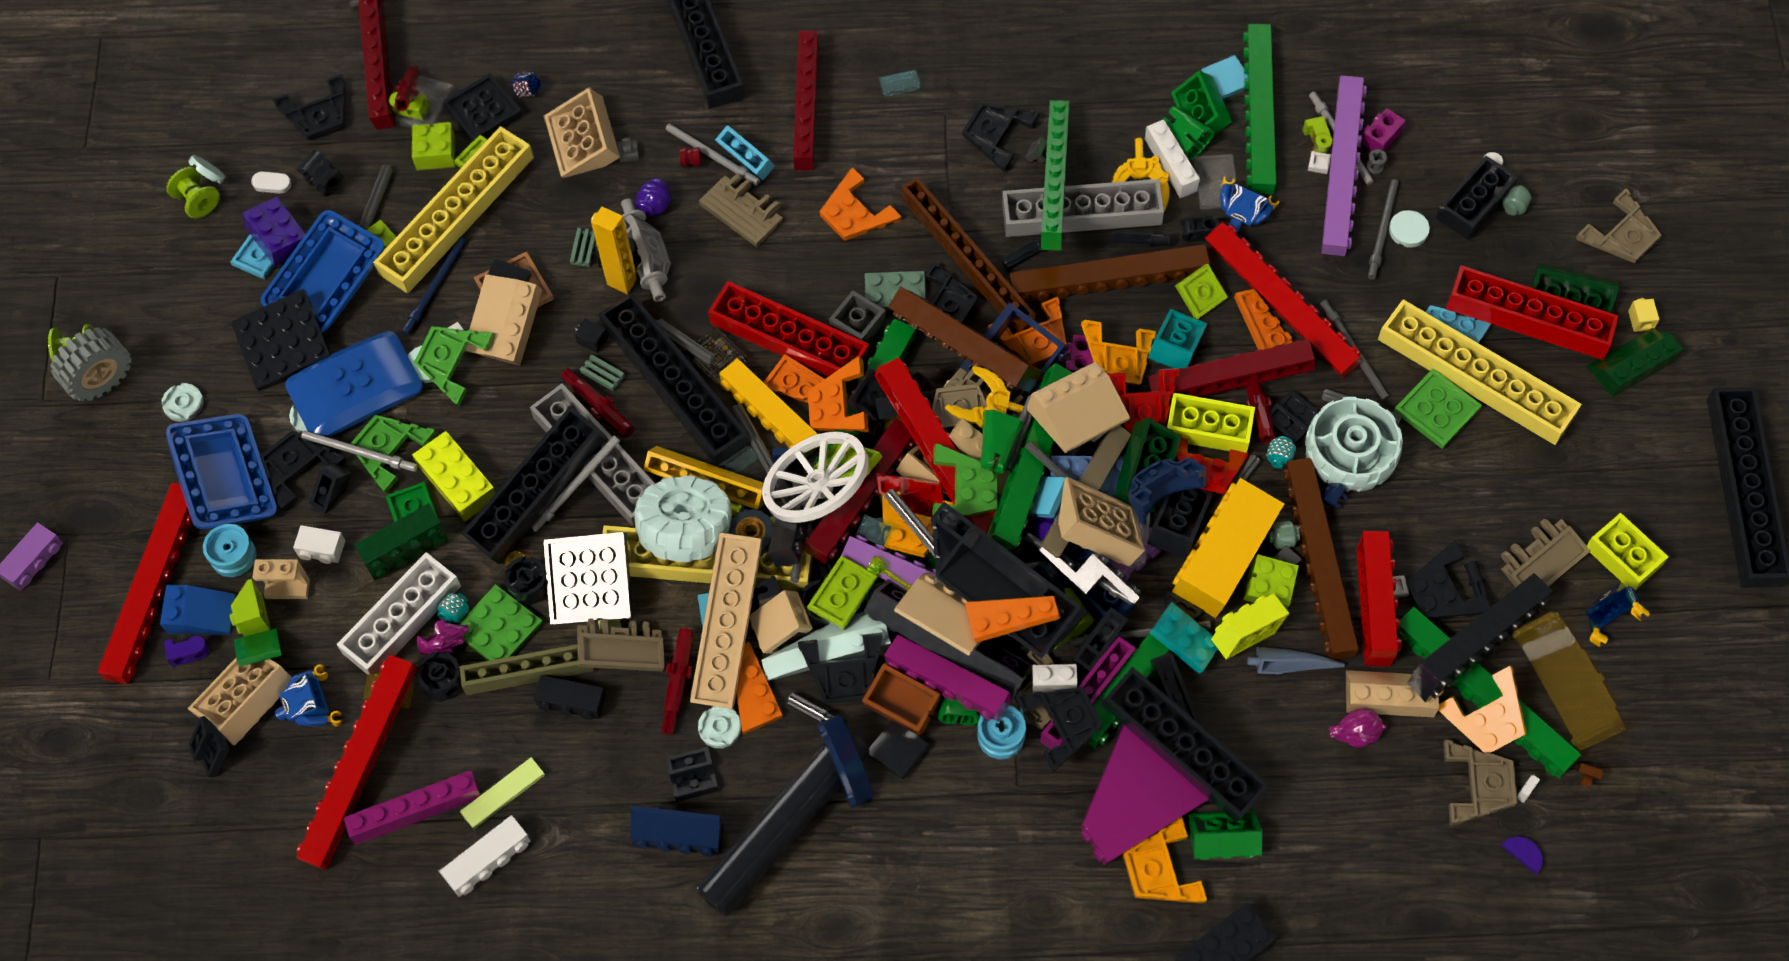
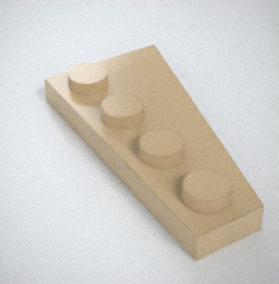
[949,418,1010,500]

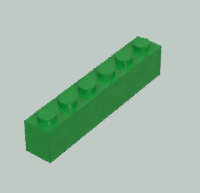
[1086,633,1173,749]

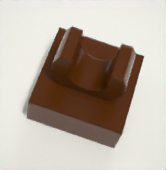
[1576,763,1603,787]

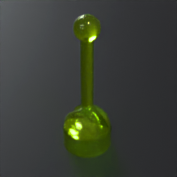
[866,555,912,592]

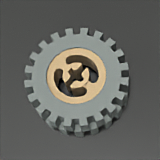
[51,327,131,401]

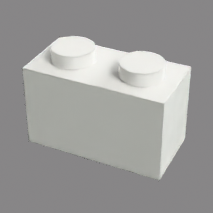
[293,525,345,564]
[1032,664,1077,694]

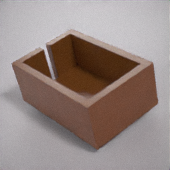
[862,663,942,736]

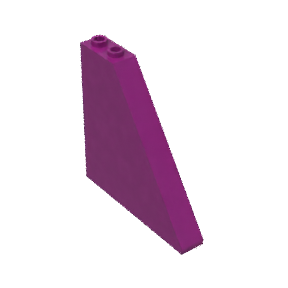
[1080,725,1209,865]

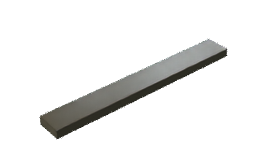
[1040,425,1131,558]

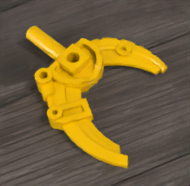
[1112,138,1169,211]
[944,366,1024,428]

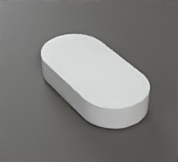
[252,172,291,193]

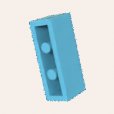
[715,125,775,180]

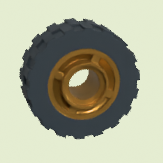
[728,509,774,557]

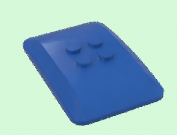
[261,210,384,334]
[285,331,423,438]
[166,414,277,529]

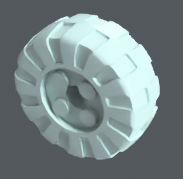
[1305,397,1403,492]
[635,475,732,562]

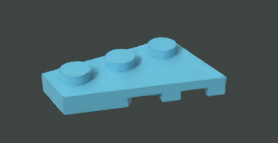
[1426,305,1491,344]

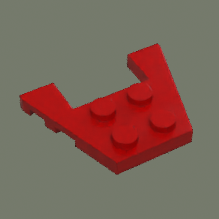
[1107,368,1179,434]
[1175,438,1248,494]
[876,474,943,552]

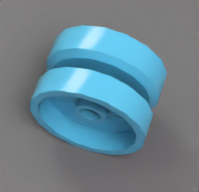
[203,524,257,578]
[977,705,1026,759]

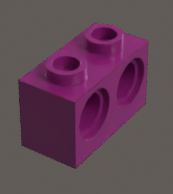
[1361,108,1406,151]
[1066,335,1094,373]

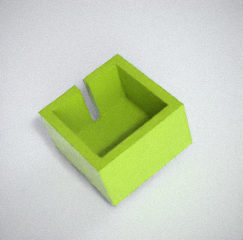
[412,122,455,170]
[1243,554,1299,609]

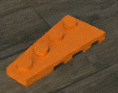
[1234,289,1293,350]
[763,354,850,403]
[965,596,1060,643]
[736,642,783,735]

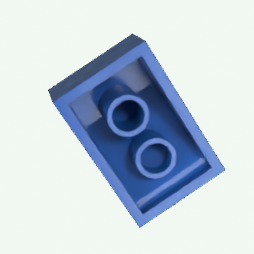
[160,585,236,634]

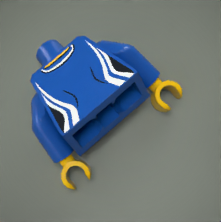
[1220,176,1280,234]
[275,665,343,727]

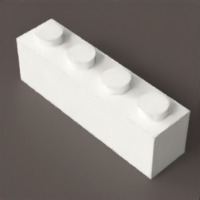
[1145,120,1200,198]
[439,815,530,897]

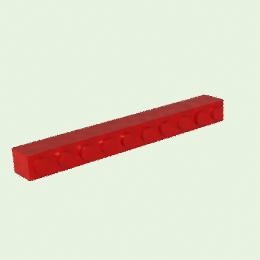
[1205,222,1362,379]
[874,357,996,534]
[97,483,193,684]
[296,655,418,871]

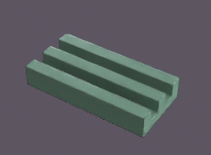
[570,228,596,267]
[580,354,625,391]

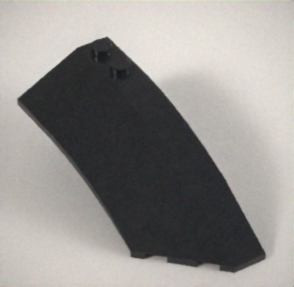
[931,502,1088,660]

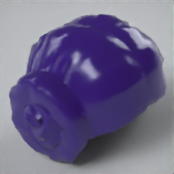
[635,178,672,216]

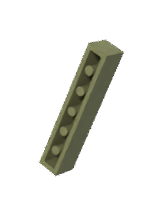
[459,644,594,695]

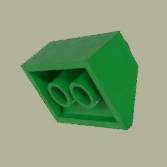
[1171,71,1232,134]
[1188,810,1262,860]

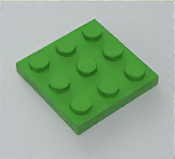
[1394,369,1482,449]
[458,584,543,661]

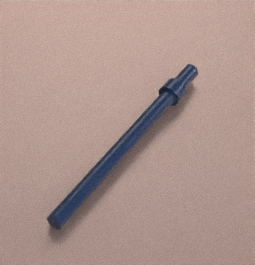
[402,238,466,335]

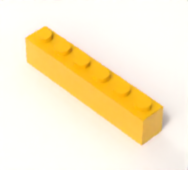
[591,206,638,294]
[719,358,818,458]
[643,446,765,510]

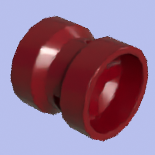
[680,147,701,167]

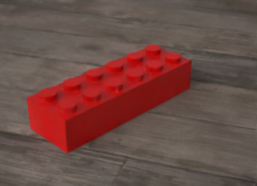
[1356,531,1401,667]

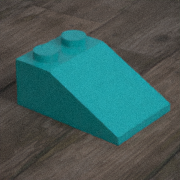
[1148,309,1208,368]

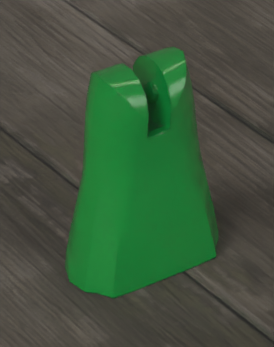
[1161,105,1214,160]
[981,410,1023,474]
[938,696,981,726]

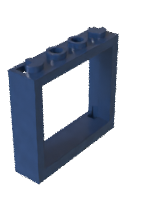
[960,302,1070,406]

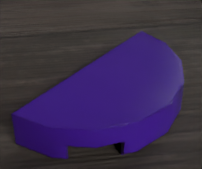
[1500,837,1542,875]

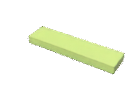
[460,758,545,829]

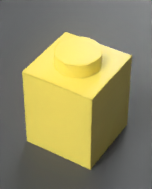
[1628,298,1659,332]

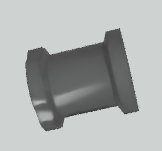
[1366,149,1387,174]

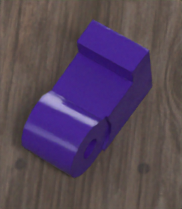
[1032,517,1053,540]
[164,636,210,667]

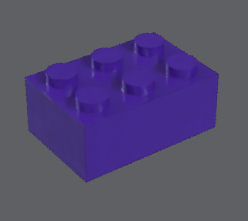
[242,197,306,267]

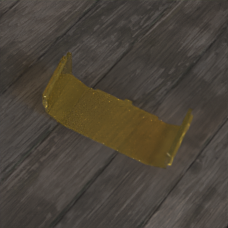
[1512,612,1626,750]

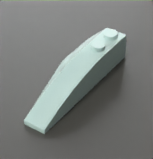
[762,612,891,681]

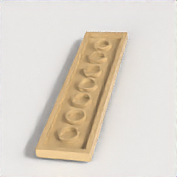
[690,533,763,709]

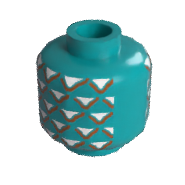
[1266,436,1296,468]
[437,593,469,624]

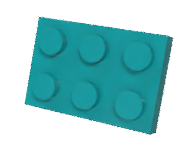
[1149,602,1218,674]

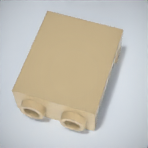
[253,559,310,599]
[749,590,812,654]

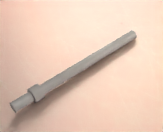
[1309,92,1374,185]
[666,123,760,186]
[301,430,418,472]
[531,435,620,532]

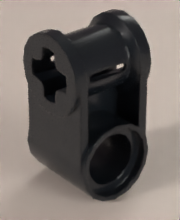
[1181,215,1219,242]

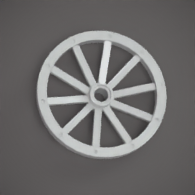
[762,432,869,523]

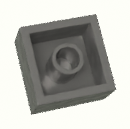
[829,290,886,344]

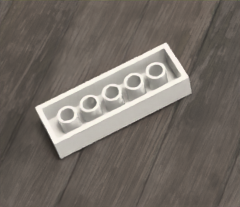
[336,553,461,679]

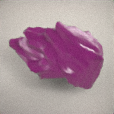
[417,619,469,655]
[1329,709,1386,748]

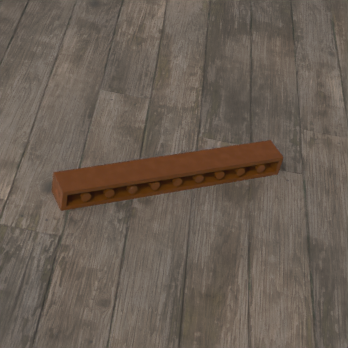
[901,177,1035,333]
[1009,245,1210,303]
[1282,458,1358,660]

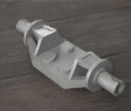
[621,199,671,302]

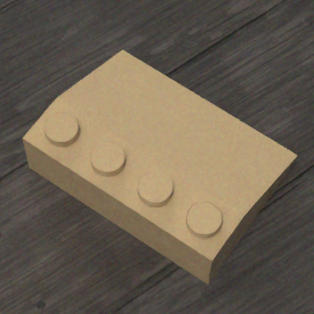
[544,88,620,178]
[465,275,543,366]
[1027,362,1130,453]
[1058,477,1145,567]
[894,572,982,656]
[188,658,292,746]

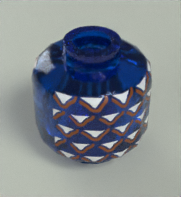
[511,72,541,97]

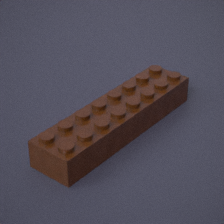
[888,286,1042,393]

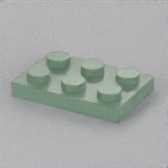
[865,271,925,311]

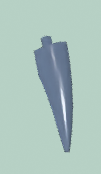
[1247,647,1345,674]

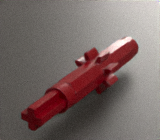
[394,65,420,111]
[1241,352,1275,443]
[561,368,635,438]
[661,628,695,735]

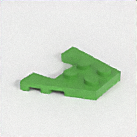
[414,327,495,405]
[351,415,436,493]
[933,444,997,517]

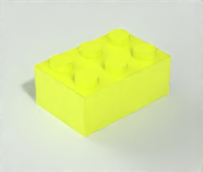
[1587,513,1668,592]
[1211,593,1289,660]

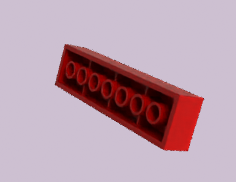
[1446,265,1618,360]
[708,281,870,387]

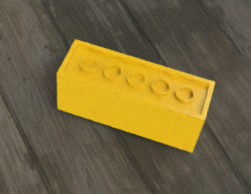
[1172,478,1284,618]

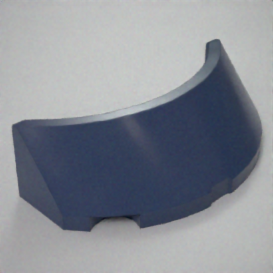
[1128,458,1207,525]
[816,715,874,808]

